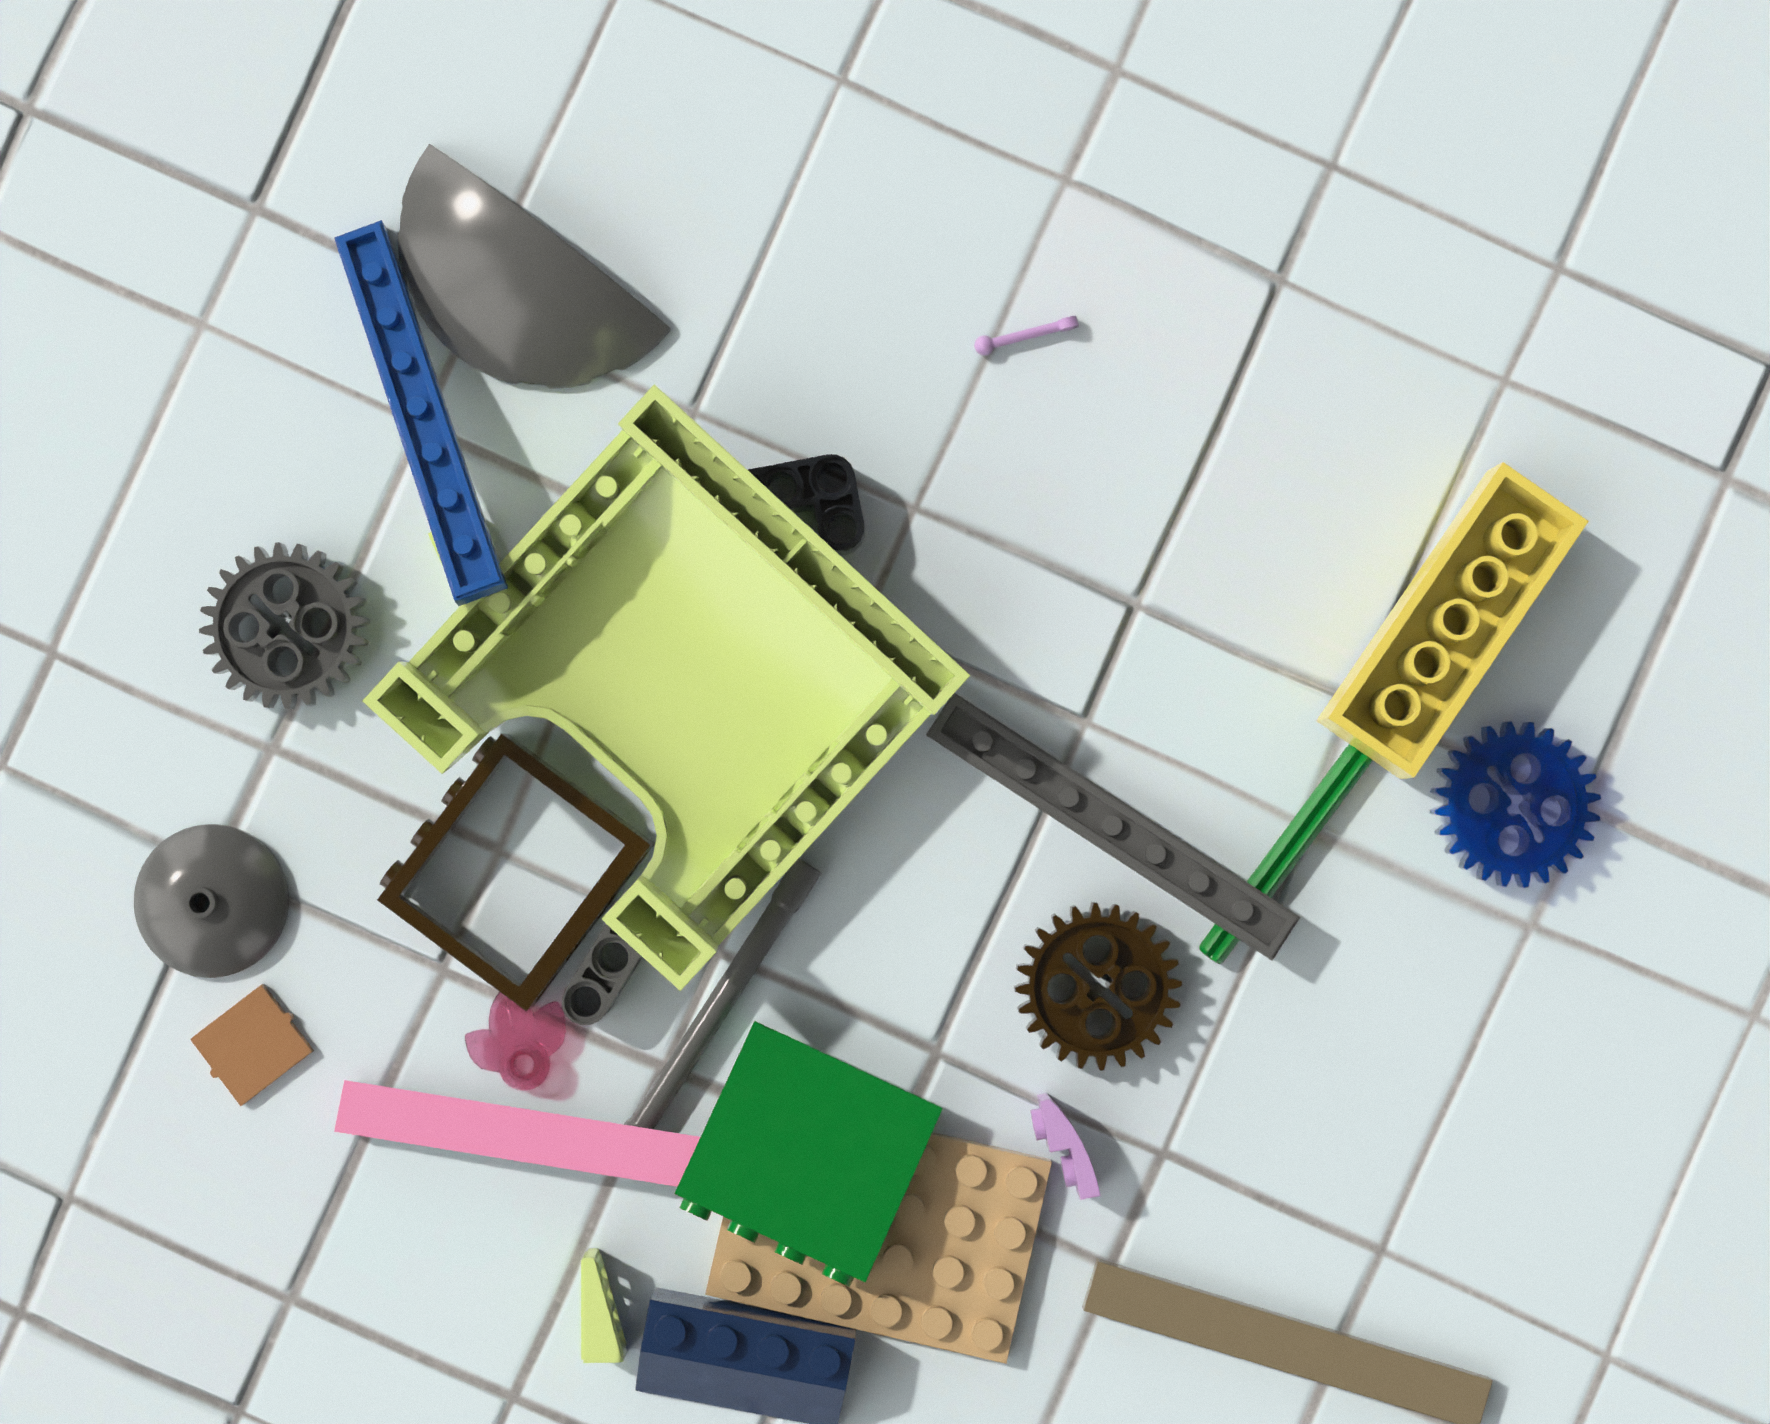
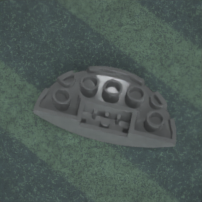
[397,144,671,389]

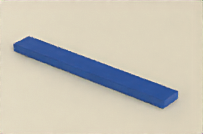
[334,220,508,606]

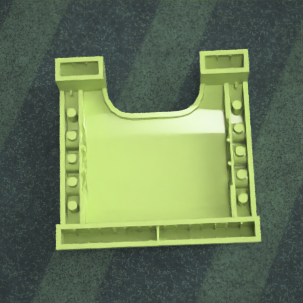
[362,384,970,991]

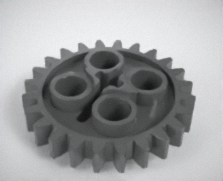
[199,542,370,709]

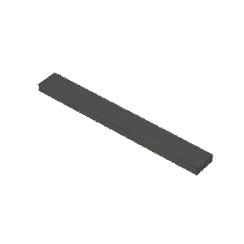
[926,693,1300,961]

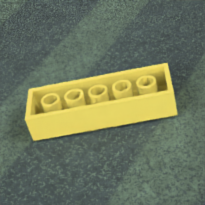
[1316,462,1589,779]

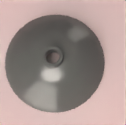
[134,824,289,978]

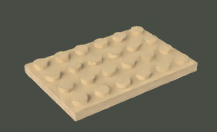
[705,1132,1052,1364]

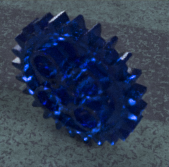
[1430,721,1601,888]

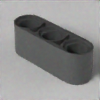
[562,924,643,1025]

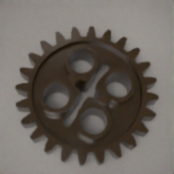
[1014,902,1182,1071]

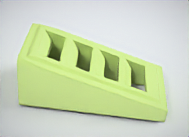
[581,1248,627,1363]

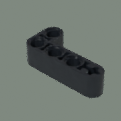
[748,454,865,555]

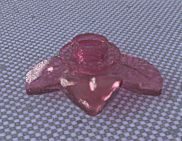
[465,992,566,1091]

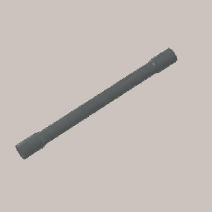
[624,858,822,1129]

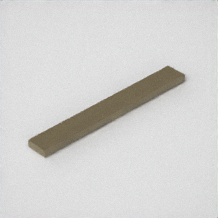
[1082,1258,1493,1424]

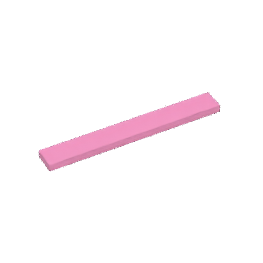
[334,1080,700,1187]

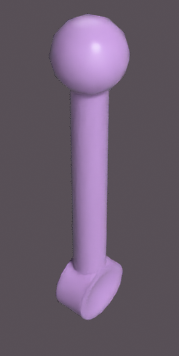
[974,316,1079,355]

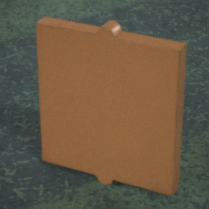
[190,984,314,1106]

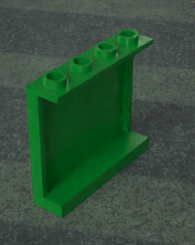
[674,1021,943,1287]

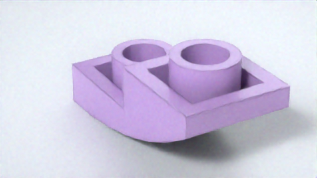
[1030,1093,1101,1200]

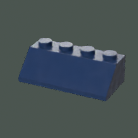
[635,1287,856,1424]

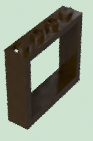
[377,733,655,1012]

